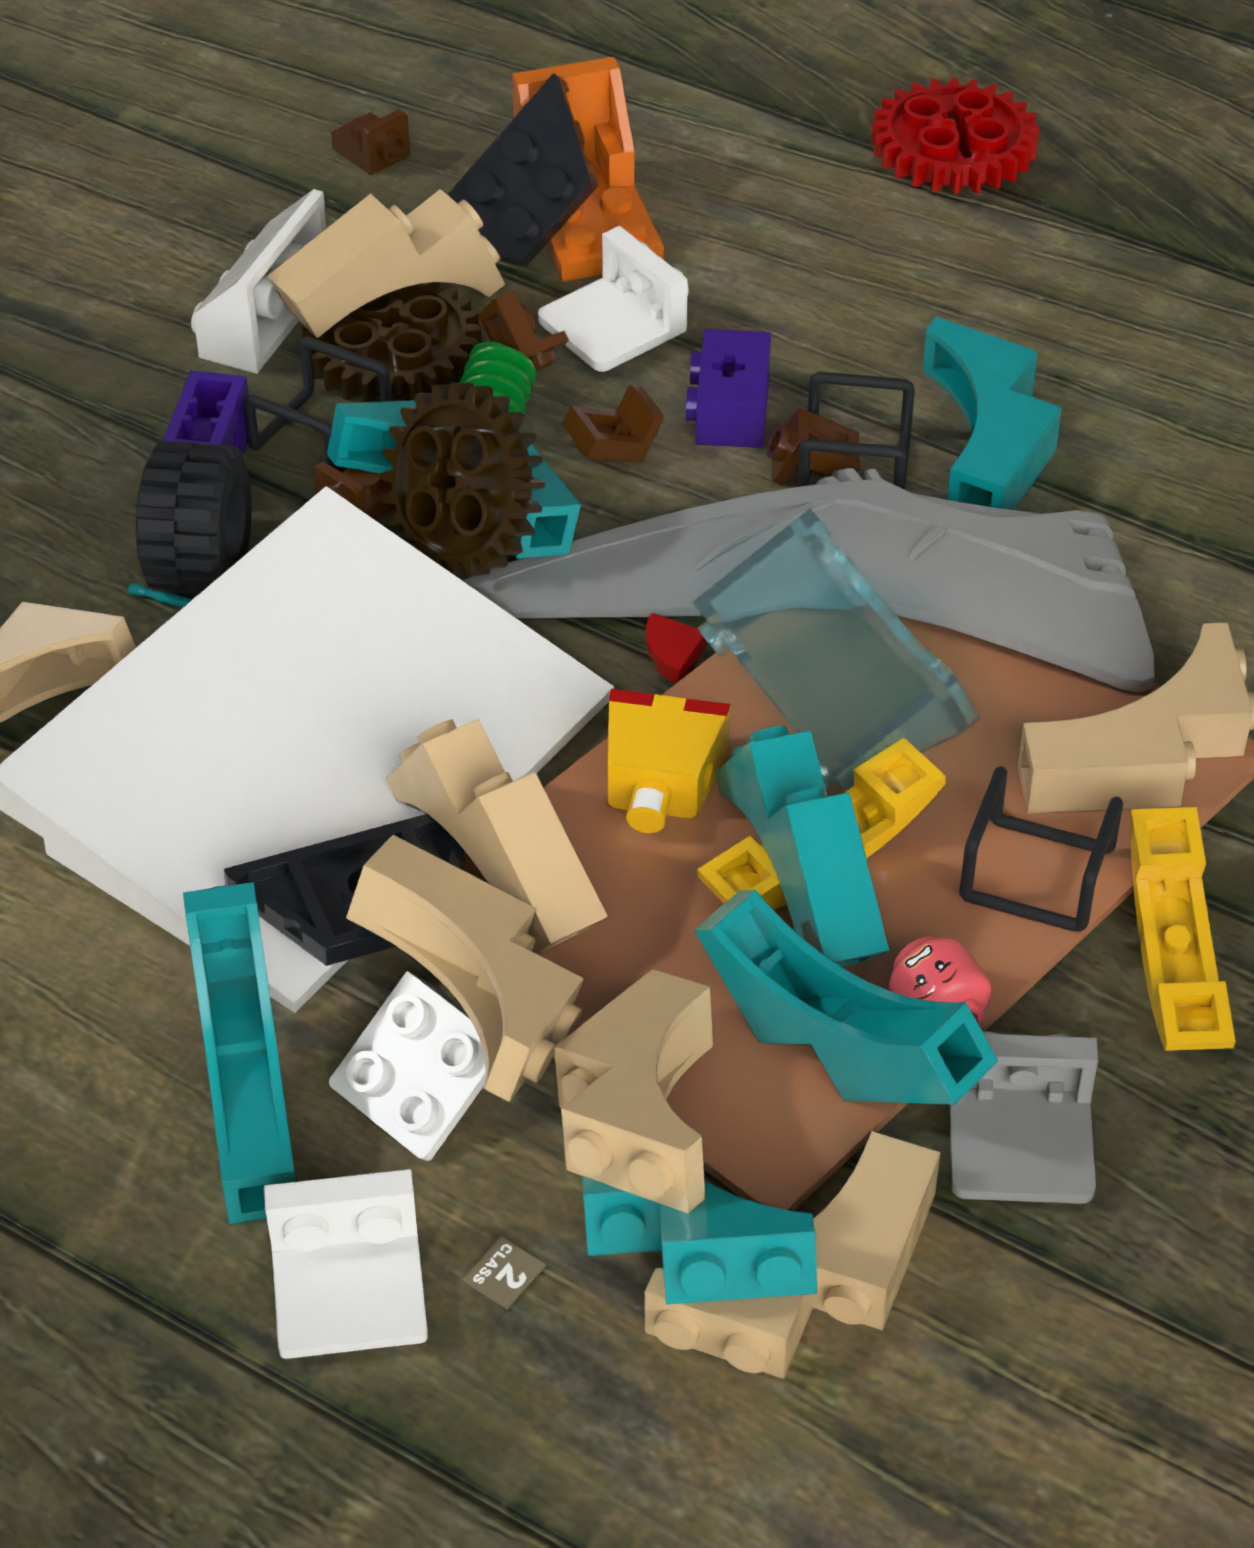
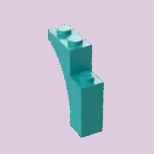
[923,317,1062,510]
[327,400,581,558]
[716,725,889,968]
[183,882,296,1224]
[694,890,999,1105]
[582,1176,817,1304]

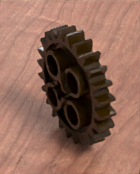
[302,282,482,403]
[380,383,545,577]

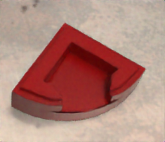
[646,613,706,684]

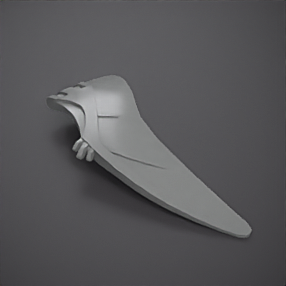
[462,467,1155,693]

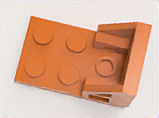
[512,56,664,282]

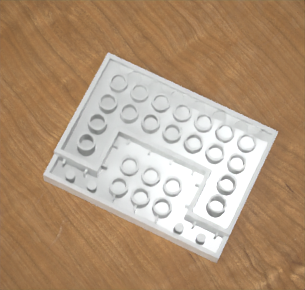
[0,486,614,1013]

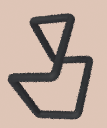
[243,337,392,472]
[797,372,915,490]
[959,766,1123,932]

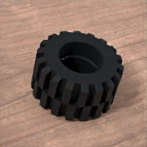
[135,441,252,594]

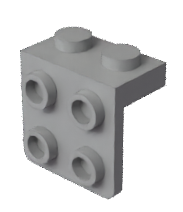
[949,1031,1098,1204]

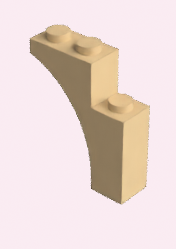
[267,189,505,338]
[0,602,136,723]
[1018,622,1254,814]
[385,719,608,954]
[346,835,584,1102]
[554,969,713,1214]
[645,1131,940,1379]

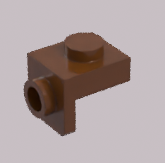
[562,385,664,463]

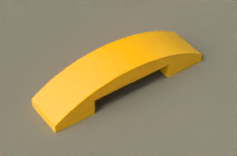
[697,737,946,910]
[1129,807,1236,1051]

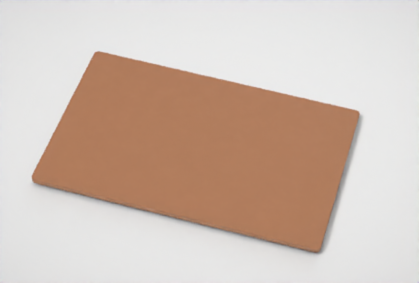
[463,612,1254,1211]

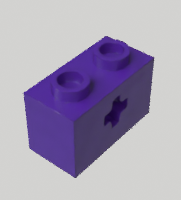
[686,329,771,448]
[162,371,249,456]

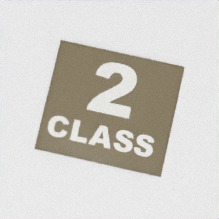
[461,1236,547,1309]

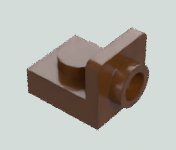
[331,110,410,176]
[478,291,569,372]
[767,407,860,485]
[313,462,396,521]

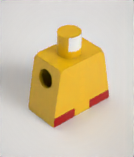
[608,689,731,834]

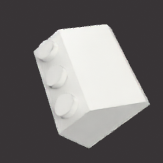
[191,189,327,374]

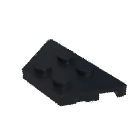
[447,73,599,265]
[224,814,465,966]

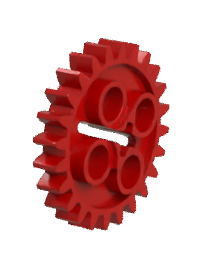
[871,77,1039,195]

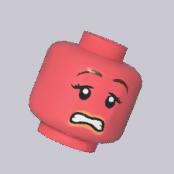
[889,936,992,1025]

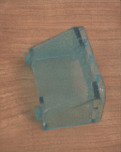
[693,508,980,791]

